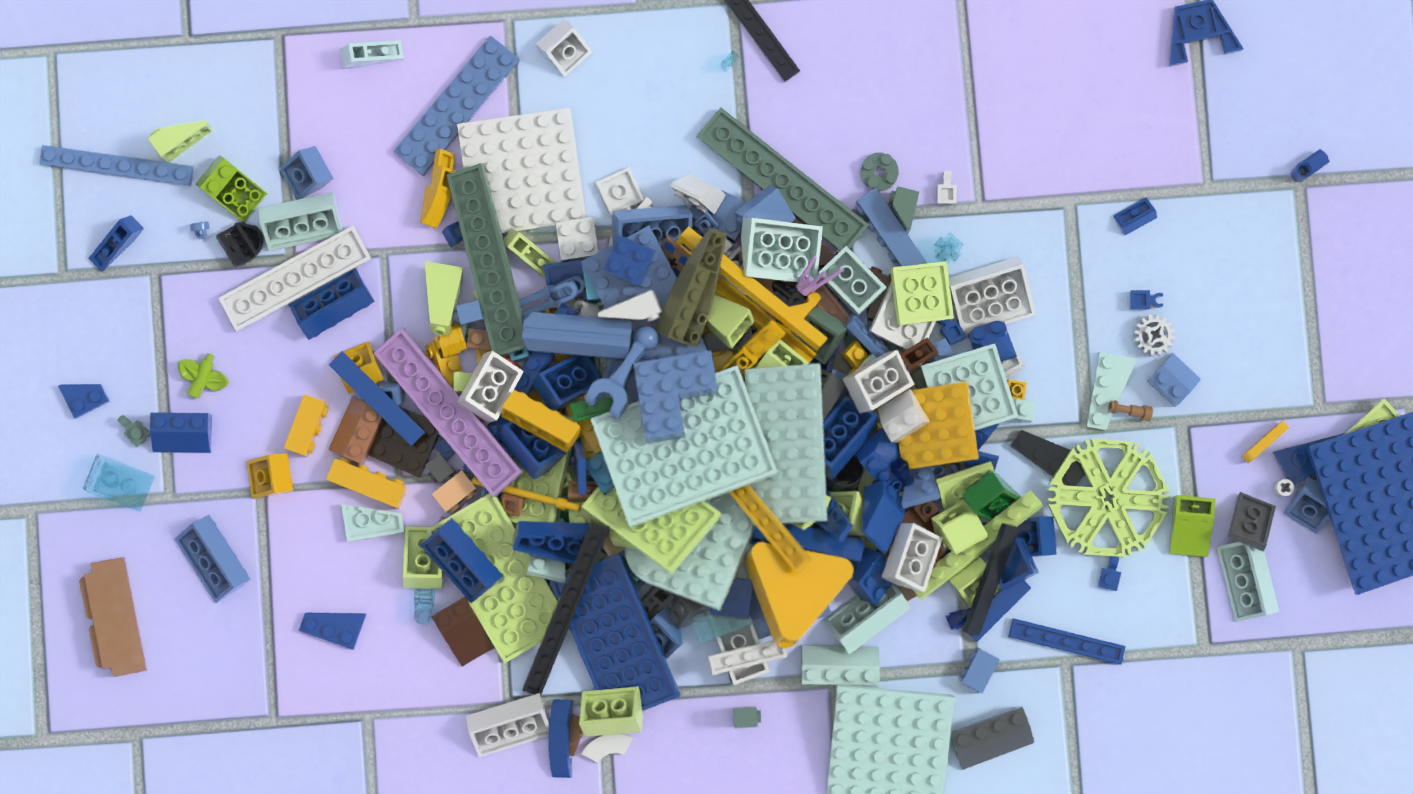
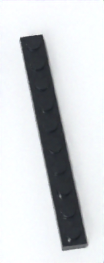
[522,520,610,696]

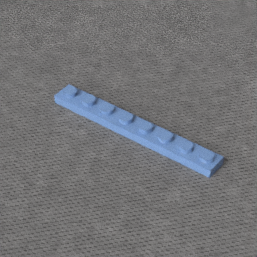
[39,145,194,186]

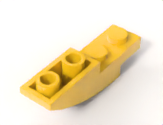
[420,149,456,229]
[717,319,786,376]

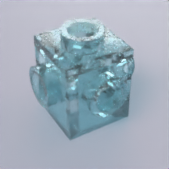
[934,232,964,264]

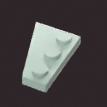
[341,504,405,542]

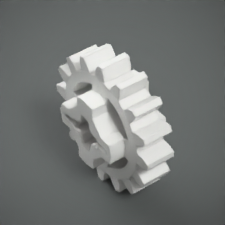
[1133,314,1176,356]

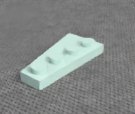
[527,509,565,583]

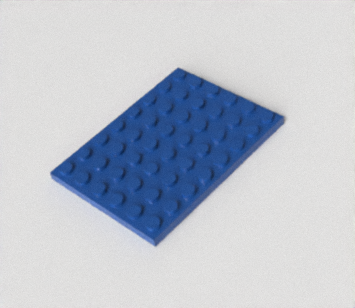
[1306,412,1413,595]

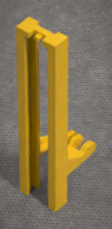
[676,227,827,363]

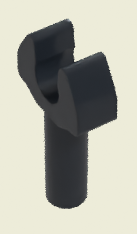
[773,281,805,307]

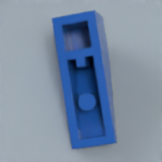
[89,215,144,272]

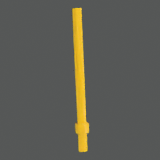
[472,477,581,512]

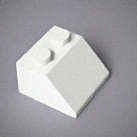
[536,19,593,77]
[878,389,930,442]

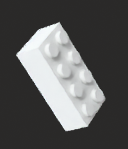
[707,611,770,685]

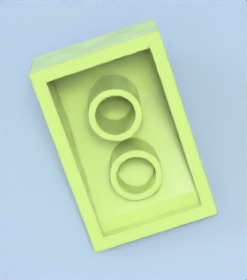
[148,120,214,163]
[403,526,443,589]

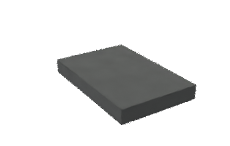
[1227,492,1276,552]

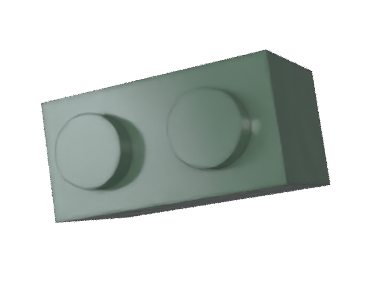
[733,706,761,728]

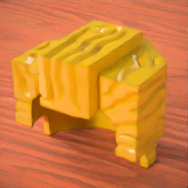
[434,322,467,358]

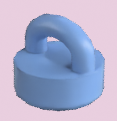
[190,221,210,239]

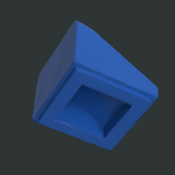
[442,221,463,247]

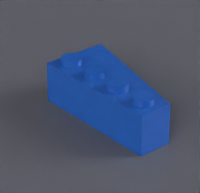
[513,521,590,564]

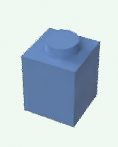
[454,300,484,327]
[379,382,405,405]

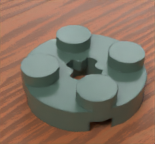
[860,152,899,191]

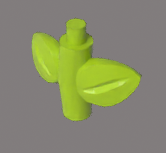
[178,353,229,399]

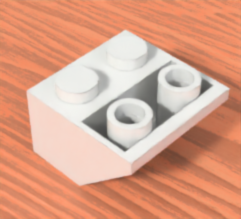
[670,174,726,215]

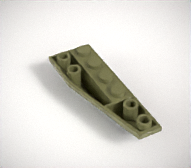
[655,228,727,347]

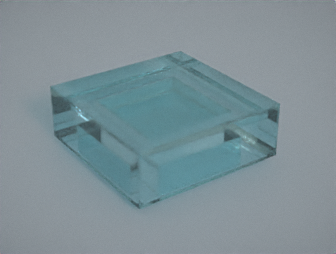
[721,51,739,72]

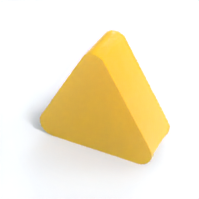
[744,542,853,649]

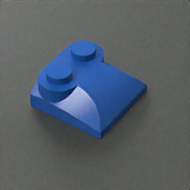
[968,321,1017,362]

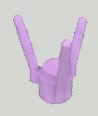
[796,255,844,296]

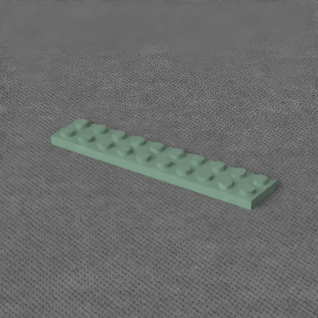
[697,107,869,251]
[447,163,526,357]

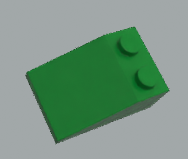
[962,471,1021,521]

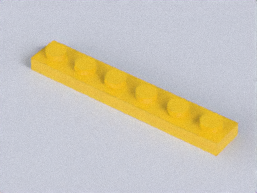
[729,485,811,572]

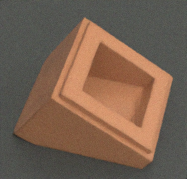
[502,493,525,517]

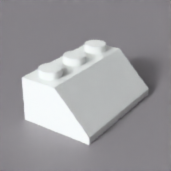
[882,523,942,592]

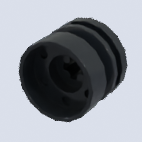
[825,455,864,492]

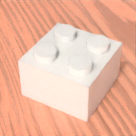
[555,217,599,262]

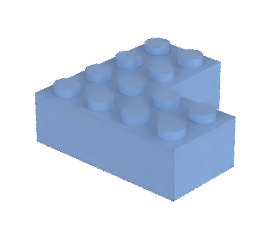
[634,350,718,444]

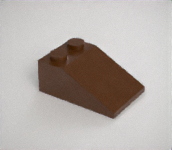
[431,597,495,667]

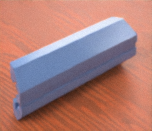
[522,312,632,359]

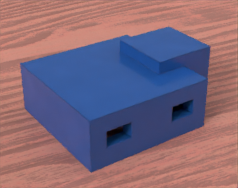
[985,538,1039,589]

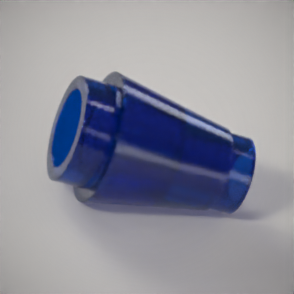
[890,458,914,486]
[945,607,971,630]

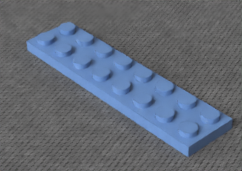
[393,35,520,176]

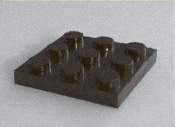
[367,406,439,478]

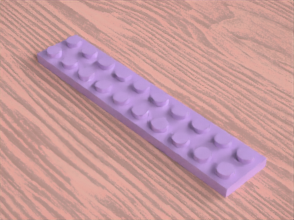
[373,328,523,497]

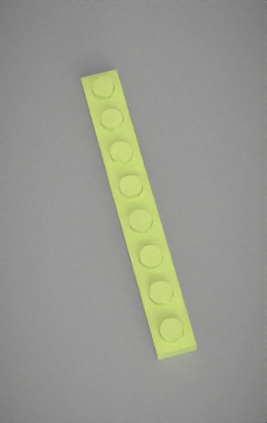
[912,490,1043,601]

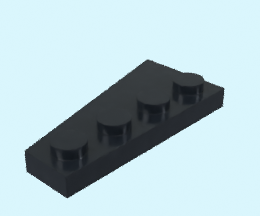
[1010,430,1085,486]

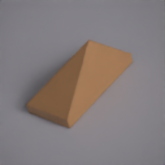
[569,714,583,756]

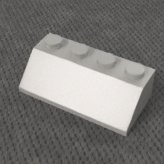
[465,693,549,758]

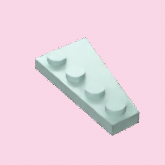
[1086,352,1138,431]

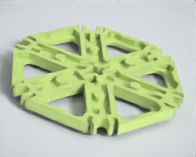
[1047,439,1170,557]

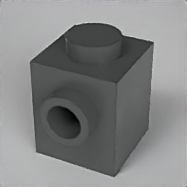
[425,453,456,484]

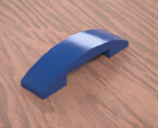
[548,699,573,778]

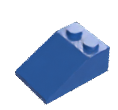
[862,480,905,554]

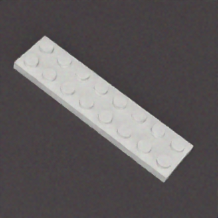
[218,226,372,332]

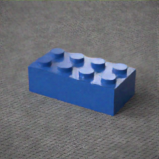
[823,396,878,480]

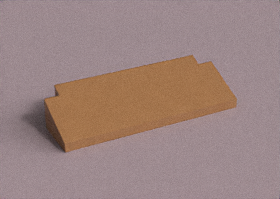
[79,557,147,677]

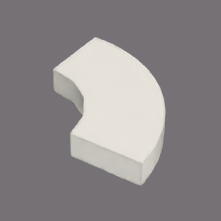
[581,734,633,763]

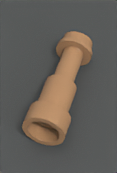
[1108,400,1153,421]

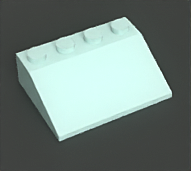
[741,218,823,283]

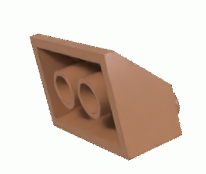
[328,397,383,465]

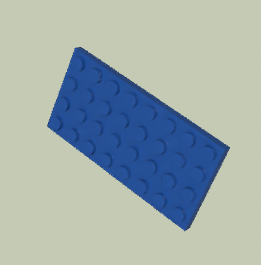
[549,552,681,711]

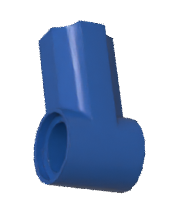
[1291,149,1330,182]

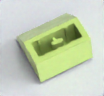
[755,339,809,369]
[931,500,988,555]

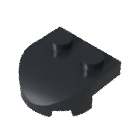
[216,222,264,269]

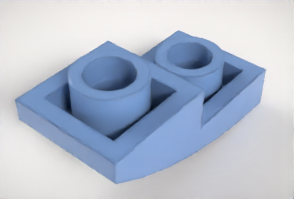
[692,211,719,238]

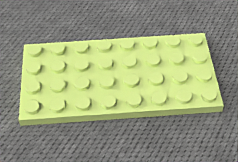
[426,493,558,663]

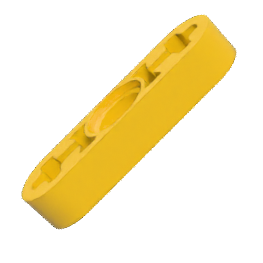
[1241,420,1289,463]

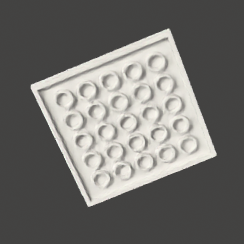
[457,108,587,234]

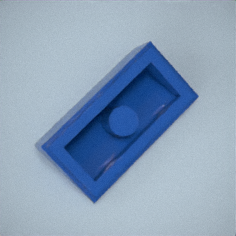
[1113,197,1157,235]

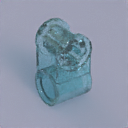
[414,588,435,626]

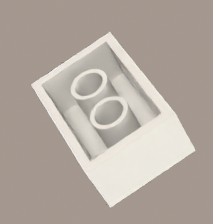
[843,350,914,413]
[457,351,524,423]

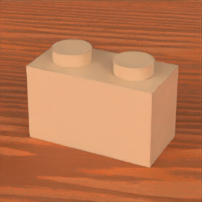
[432,470,477,513]

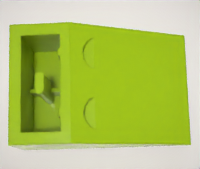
[195,155,267,222]
[1169,495,1216,557]

